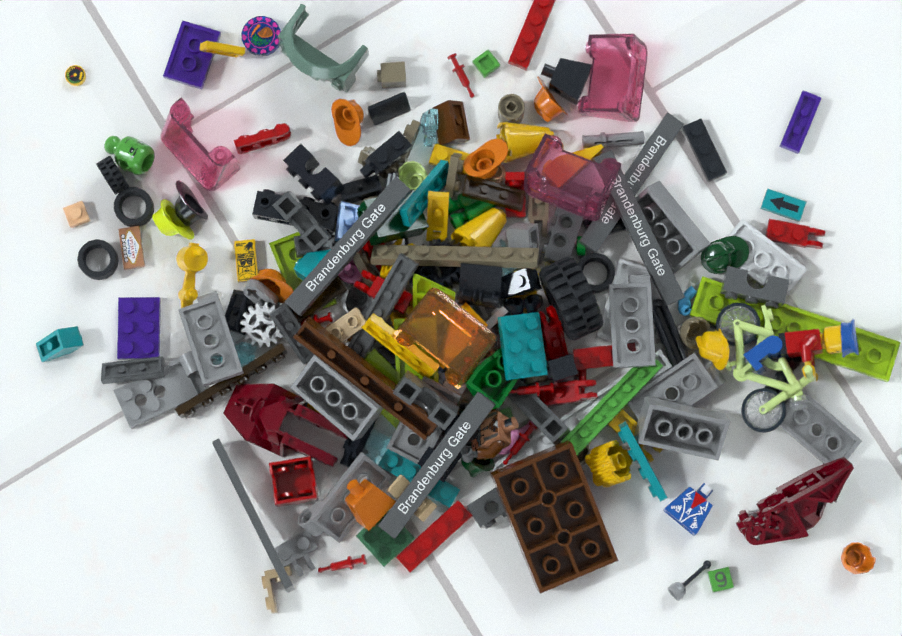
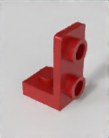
[505,172,526,218]

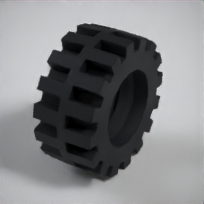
[96,156,129,195]

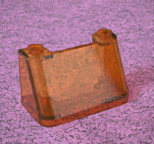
[392,288,496,389]

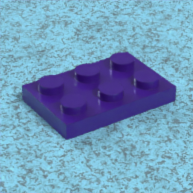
[163,20,221,90]
[117,297,161,360]

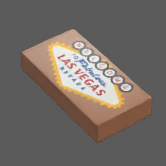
[118,226,145,270]

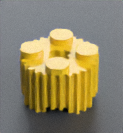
[585,440,633,488]

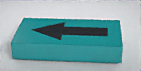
[760,189,806,222]

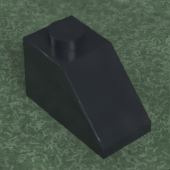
[547,354,578,384]

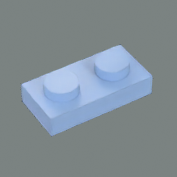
[335,201,360,241]

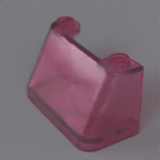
[578,34,648,122]
[160,97,241,191]
[524,133,622,221]

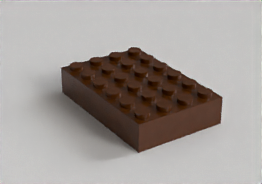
[490,440,619,594]

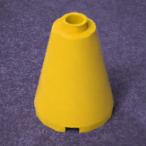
[496,122,555,163]
[451,208,507,247]

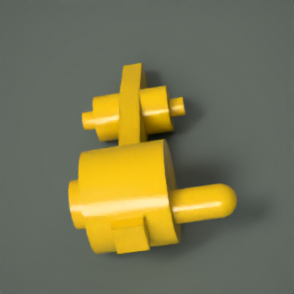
[176,243,208,308]

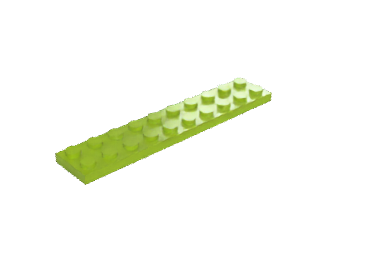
[689,276,901,382]

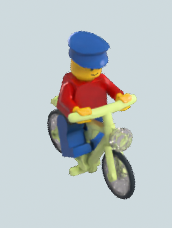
[716,303,859,433]

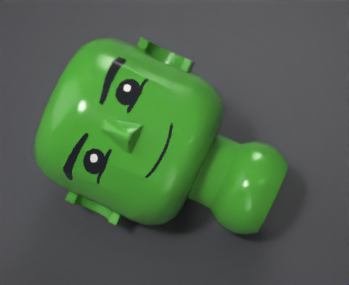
[104,136,155,175]

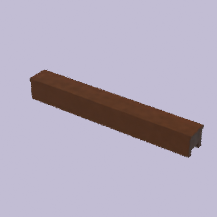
[293,317,438,440]

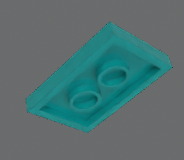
[497,312,548,380]

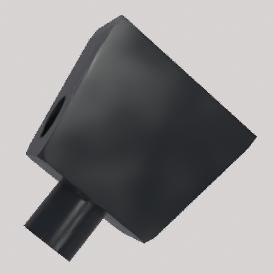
[541,58,592,105]

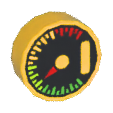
[65,65,86,86]

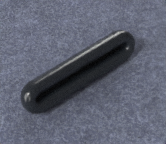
[652,299,689,368]

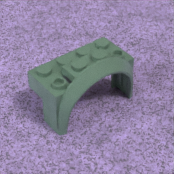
[278,4,369,93]

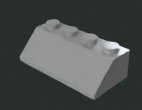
[636,181,711,274]

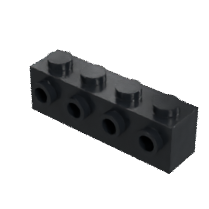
[252,189,338,233]

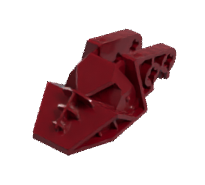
[223,383,348,468]
[736,457,854,545]

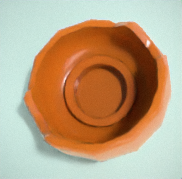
[841,542,876,574]

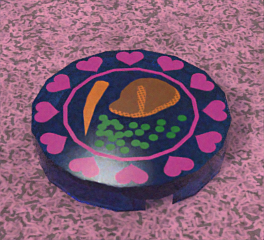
[241,16,281,56]

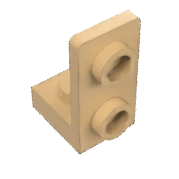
[325,308,366,345]
[387,475,437,522]
[261,566,292,614]

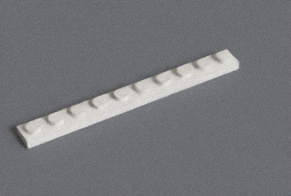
[491,350,672,471]

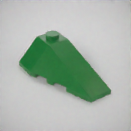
[465,348,518,409]

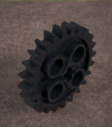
[409,238,462,289]

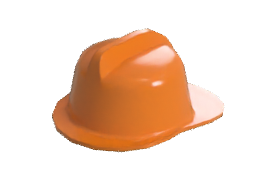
[534,76,568,122]
[331,99,364,146]
[463,138,508,179]
[249,268,294,303]

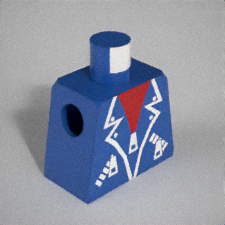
[663,483,713,536]

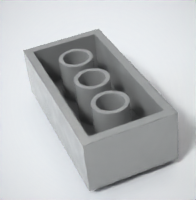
[290,355,384,441]
[634,396,730,461]

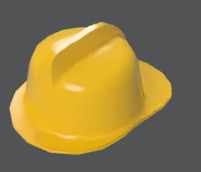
[696,328,730,370]

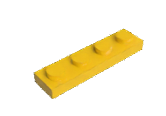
[361,313,440,378]

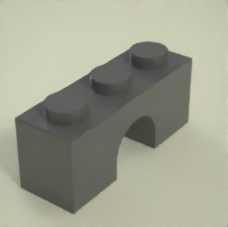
[272,191,332,252]
[720,266,789,309]
[393,370,459,430]

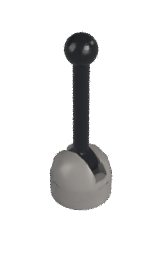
[667,560,711,601]

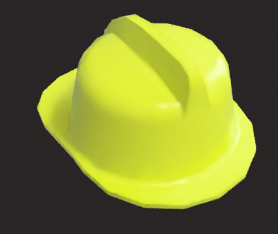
[152,199,194,240]

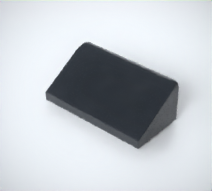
[368,92,411,125]
[225,289,256,335]

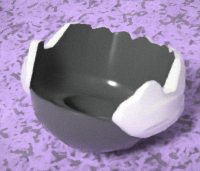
[341,287,374,316]

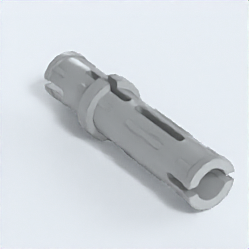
[582,131,645,149]

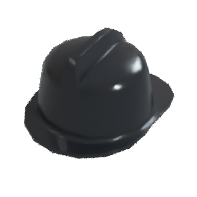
[175,180,208,226]

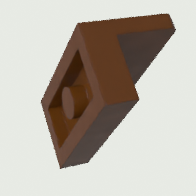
[432,100,470,146]

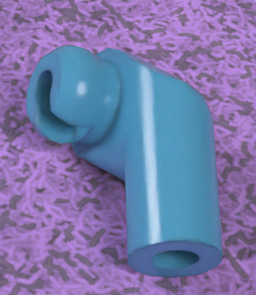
[678,286,697,316]

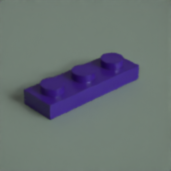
[779,90,821,154]

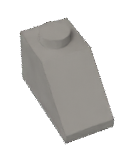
[506,223,542,269]

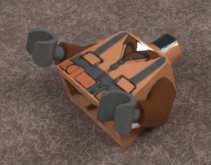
[459,402,518,463]

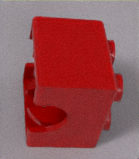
[269,456,319,507]

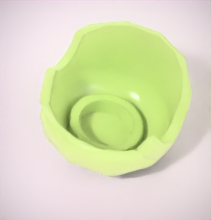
[398,161,428,190]

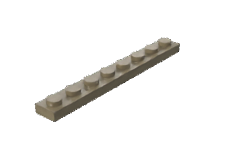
[371,245,539,268]

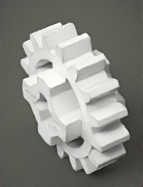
[240,302,283,348]

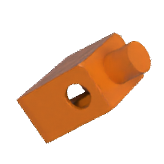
[345,479,396,531]

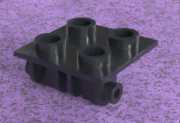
[456,263,502,308]

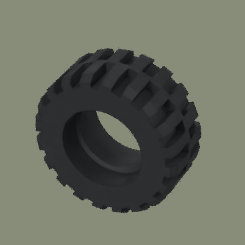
[539,257,603,341]

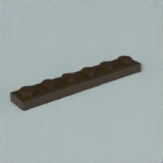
[175,343,288,419]

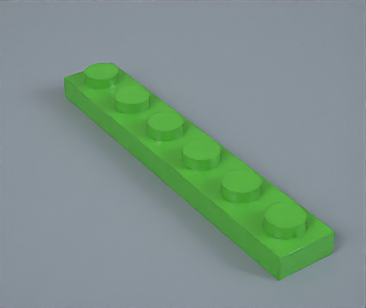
[561,358,663,456]

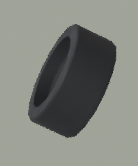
[114,187,154,227]
[77,239,119,280]
[578,253,615,294]

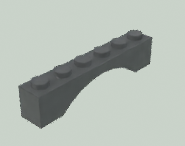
[468,339,570,445]

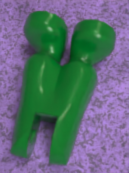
[448,193,497,230]

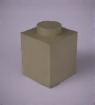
[377,62,406,88]

